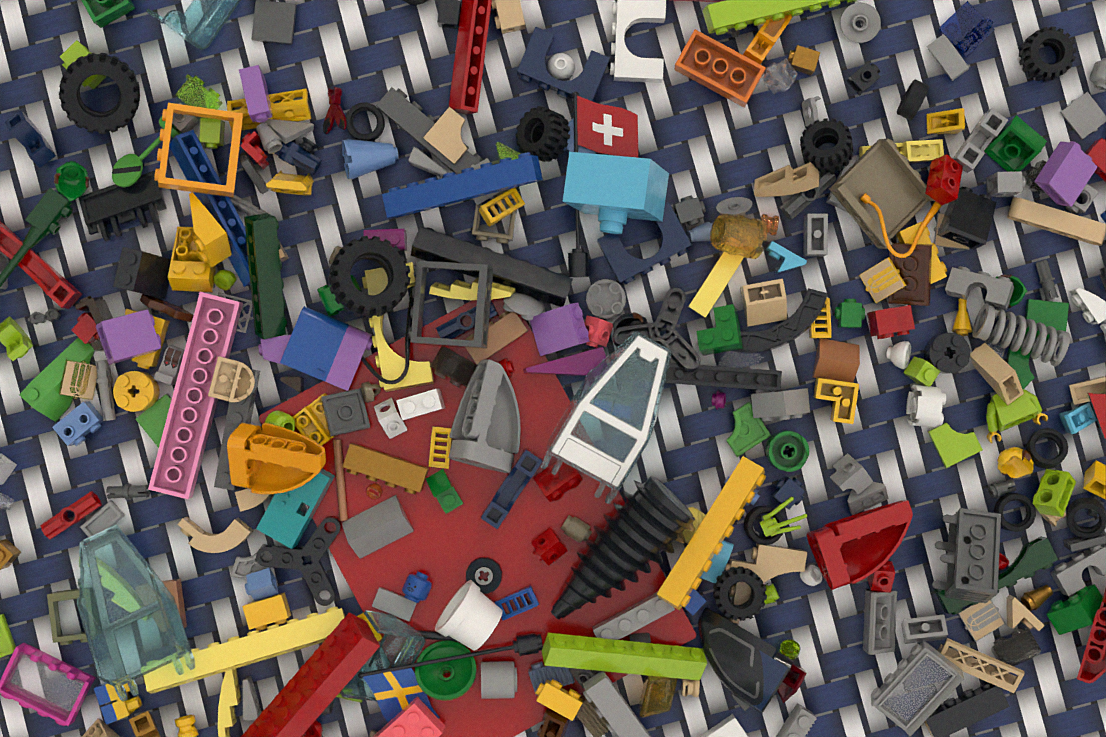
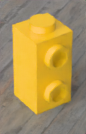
[535,679,583,721]

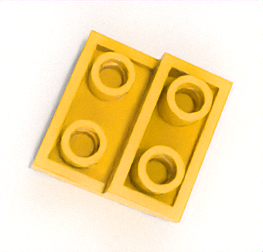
[293,393,335,446]

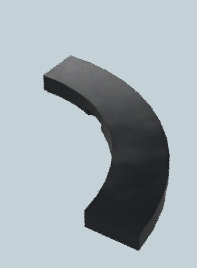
[732,288,828,353]

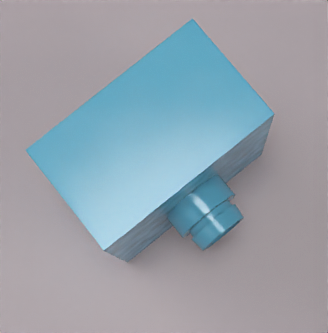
[563,152,669,234]

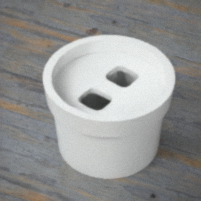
[435,580,503,651]

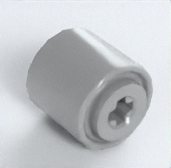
[481,661,517,699]

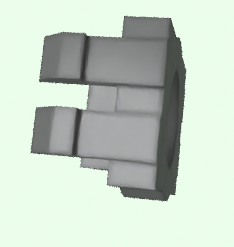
[801,96,821,126]

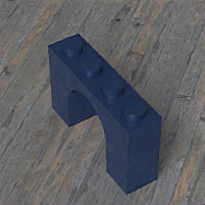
[517,27,610,101]
[597,202,692,285]

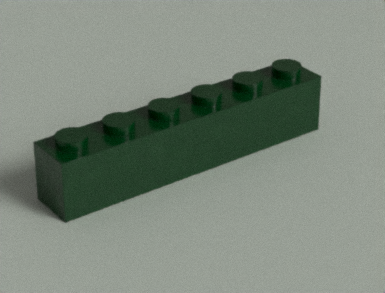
[244,213,287,340]

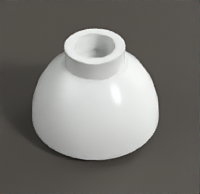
[547,53,575,81]
[887,341,911,369]

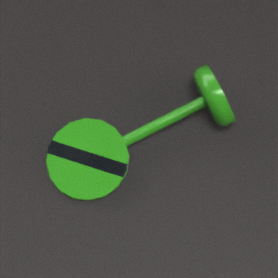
[112,117,182,188]

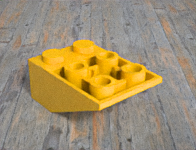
[168,227,216,292]

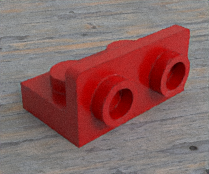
[240,131,269,170]
[533,457,583,502]

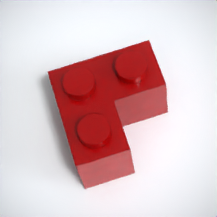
[867,305,915,339]

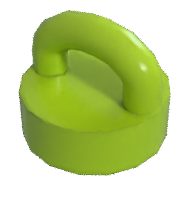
[213,270,237,290]

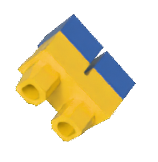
[93,678,142,725]

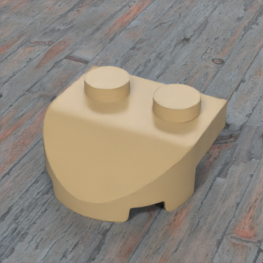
[208,356,255,402]

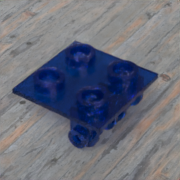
[938,1,995,57]

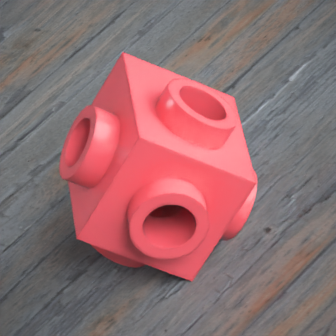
[584,315,613,348]

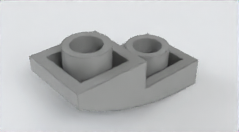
[927,34,969,81]

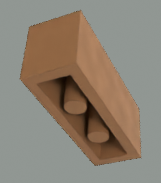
[465,311,528,365]

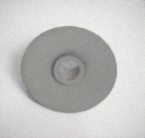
[716,197,753,221]

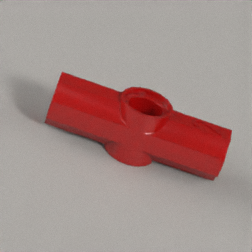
[40,491,102,540]

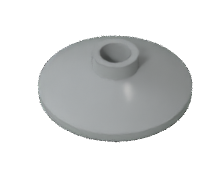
[840,3,881,43]

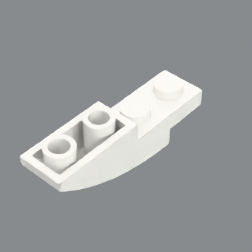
[1069,288,1106,334]

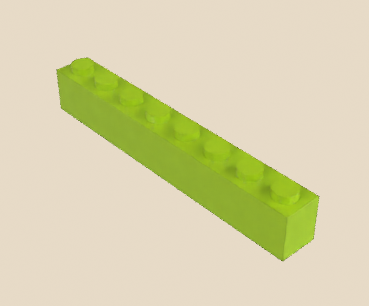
[702,0,857,35]
[542,633,707,681]

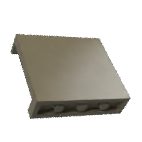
[829,139,935,249]

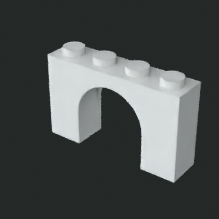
[610,0,666,83]

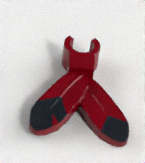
[323,87,347,134]

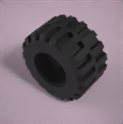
[1019,26,1077,82]
[516,106,570,162]
[800,118,853,175]
[713,566,767,621]

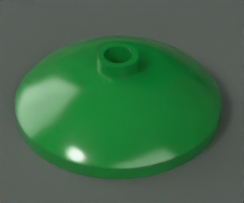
[415,641,477,701]

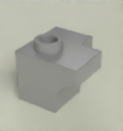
[830,453,873,495]

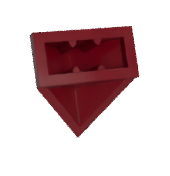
[777,663,807,703]

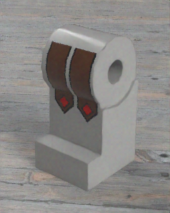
[153,345,184,385]

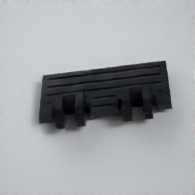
[79,171,167,241]

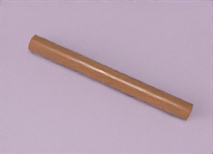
[333,439,348,521]

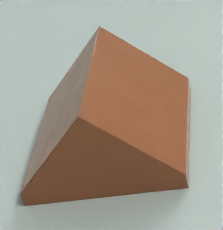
[812,338,860,382]

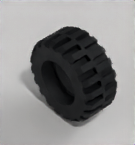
[59,53,140,134]
[328,236,410,318]

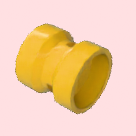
[175,715,199,737]

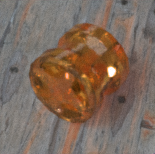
[759,214,779,236]

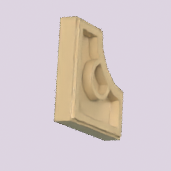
[423,107,468,165]

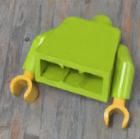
[986,389,1048,443]

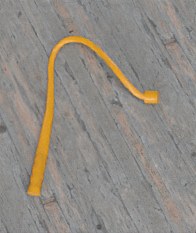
[860,193,941,258]

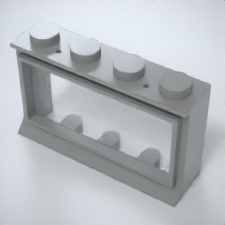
[871,640,964,736]

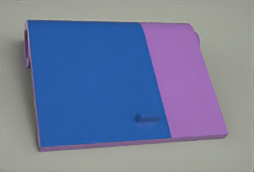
[280,306,373,391]

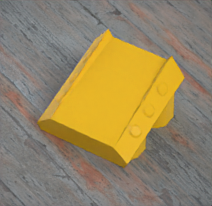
[266,171,314,195]

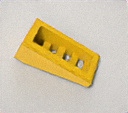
[479,188,525,227]
[809,298,831,338]
[428,426,452,469]

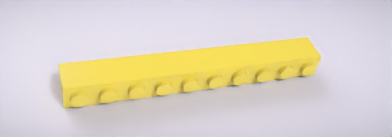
[142,607,345,694]

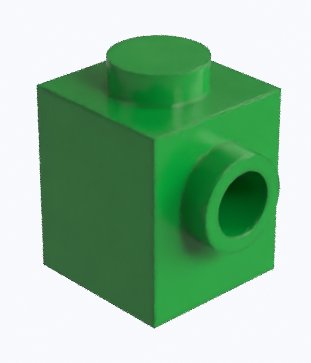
[835,299,865,328]

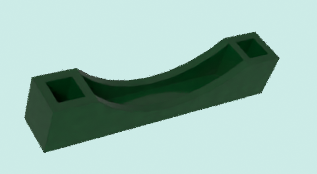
[934,536,1058,615]

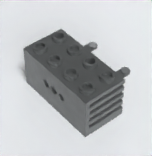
[932,508,1001,603]

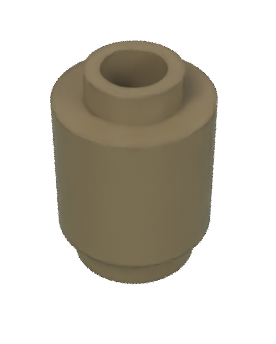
[560,515,592,543]

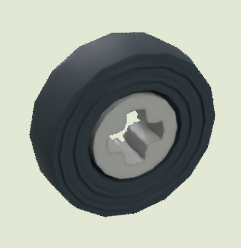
[466,557,502,594]

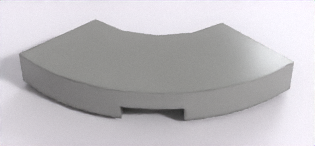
[230,544,272,578]

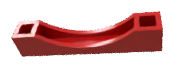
[0,221,82,309]

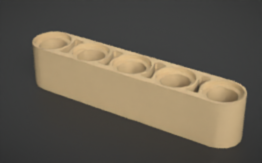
[1007,197,1106,246]

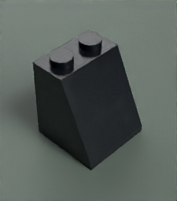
[937,187,997,250]
[113,247,171,299]

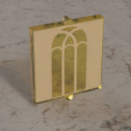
[59,359,97,400]

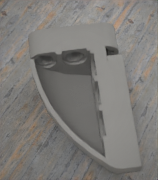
[448,359,521,473]

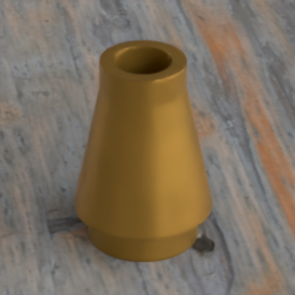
[1021,585,1053,611]

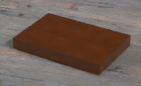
[888,243,932,306]

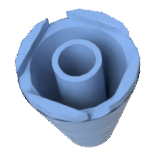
[342,139,398,179]

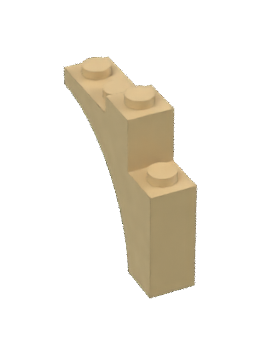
[724,543,807,624]

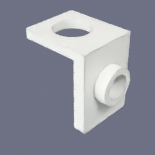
[374,398,407,439]

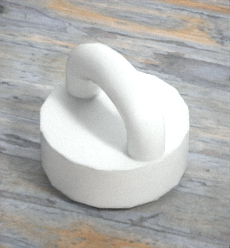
[800,565,822,586]

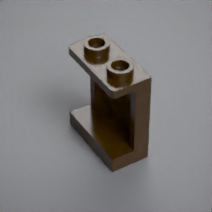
[75,296,113,352]

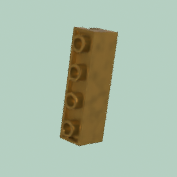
[342,443,429,494]

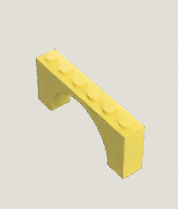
[362,262,434,392]

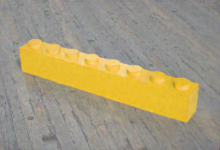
[657,456,766,611]

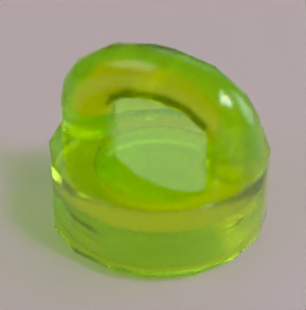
[779,639,801,660]

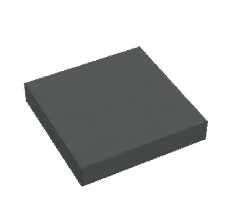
[251,0,297,45]
[321,388,370,437]

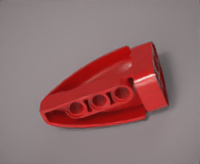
[807,500,912,590]
[1077,589,1106,683]

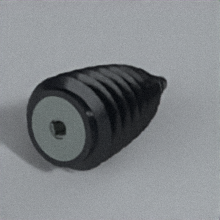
[551,476,695,620]

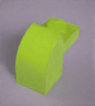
[0,316,33,361]

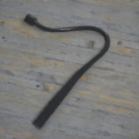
[361,287,414,384]

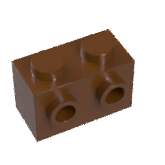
[537,708,570,737]

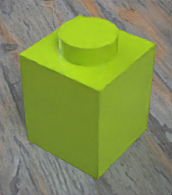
[199,118,225,149]
[903,356,941,387]

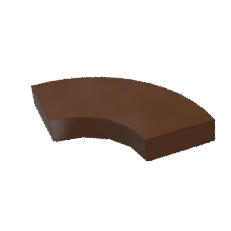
[140,294,194,322]

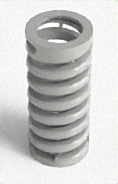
[972,303,1070,367]

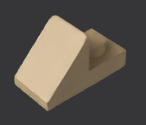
[1006,595,1045,631]

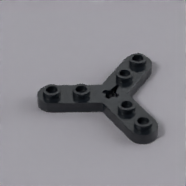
[613,288,701,372]

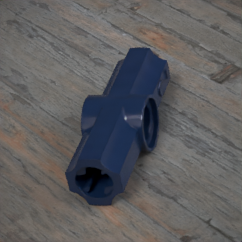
[260,141,322,175]
[436,301,498,339]

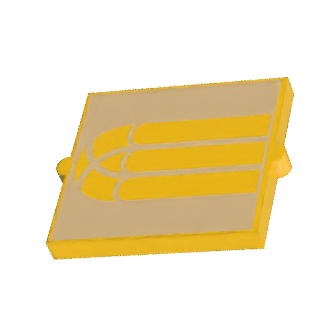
[859,257,907,303]

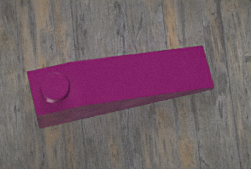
[523,347,609,378]

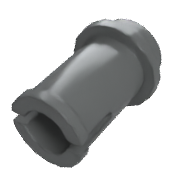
[988,479,1016,499]

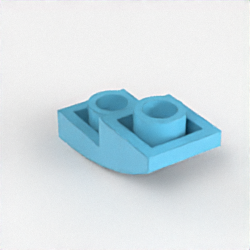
[700,540,734,583]

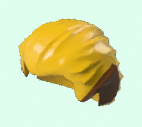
[997,447,1034,478]

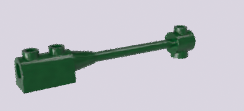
[0,188,73,287]

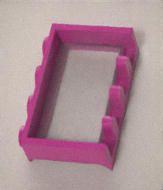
[0,643,96,726]

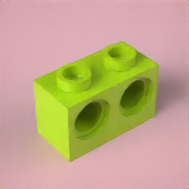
[1033,469,1076,517]

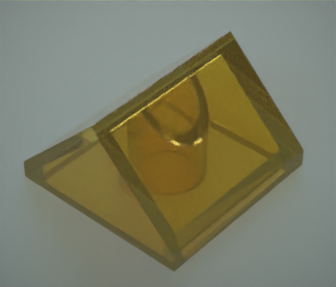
[639,675,678,718]

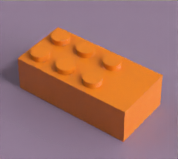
[674,29,766,108]

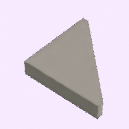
[261,119,314,144]

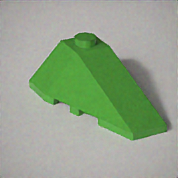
[19,337,95,422]

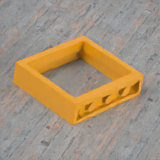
[154,103,243,197]

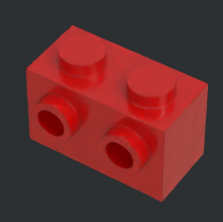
[925,154,963,206]

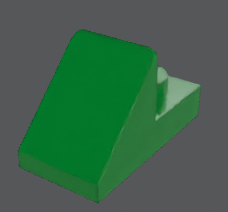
[426,469,463,514]

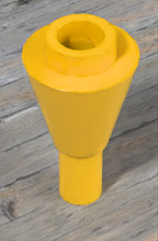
[952,298,972,336]

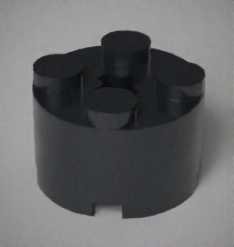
[924,333,970,374]

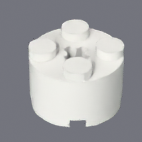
[906,385,946,427]

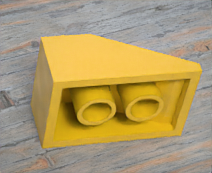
[189,192,232,268]

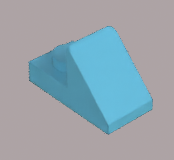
[766,241,807,274]
[1059,402,1097,434]

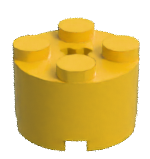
[113,371,160,412]

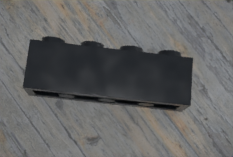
[924,681,1010,737]

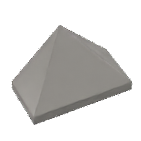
[847,482,889,515]

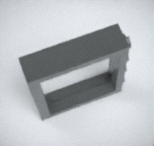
[409,261,493,348]

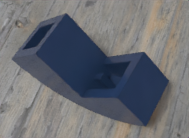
[5,110,56,168]

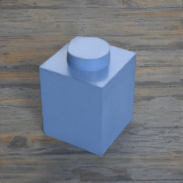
[245,568,278,602]

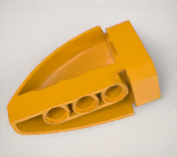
[227,423,326,494]

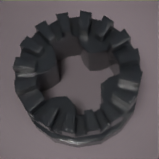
[298,137,319,155]

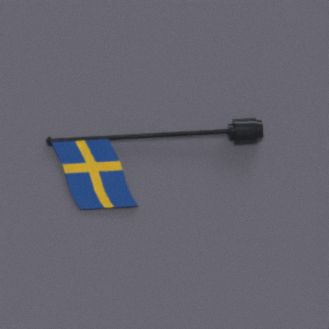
[358,633,543,722]

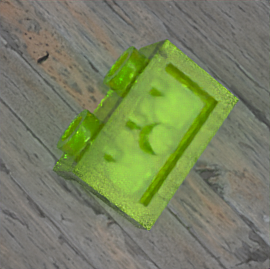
[175,74,222,118]

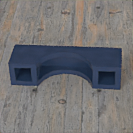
[481,449,543,529]

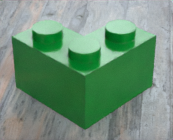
[696,304,743,356]
[1046,584,1103,635]

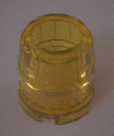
[710,214,767,259]

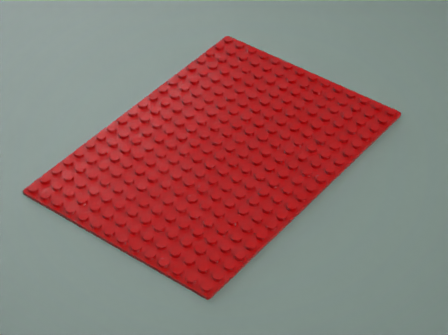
[259,298,696,737]

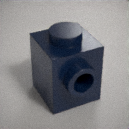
[772,477,805,509]

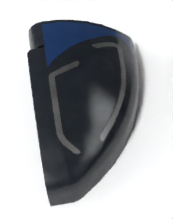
[698,608,794,713]

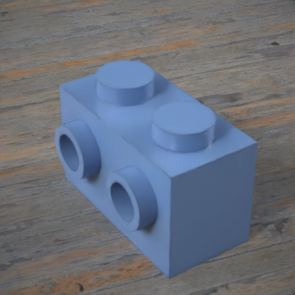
[52,401,103,446]

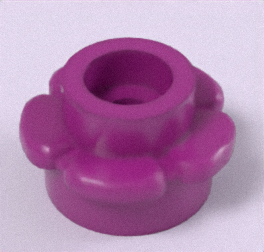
[712,390,726,410]

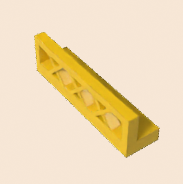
[227,89,311,132]

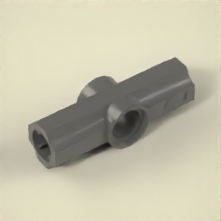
[780,171,837,220]

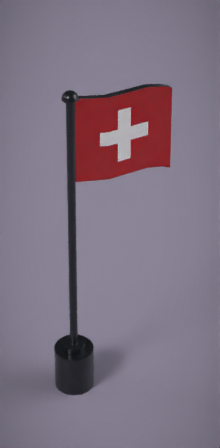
[568,91,638,277]

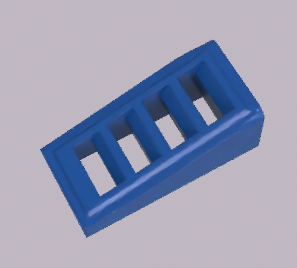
[494,585,539,621]

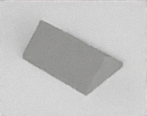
[342,495,414,559]
[863,589,897,655]

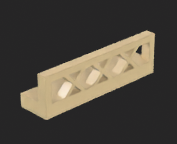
[937,638,1025,693]

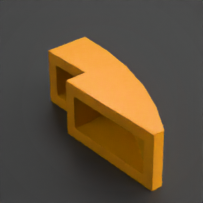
[743,14,792,64]

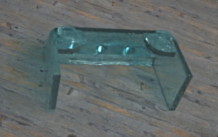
[146,0,241,50]
[340,610,425,701]

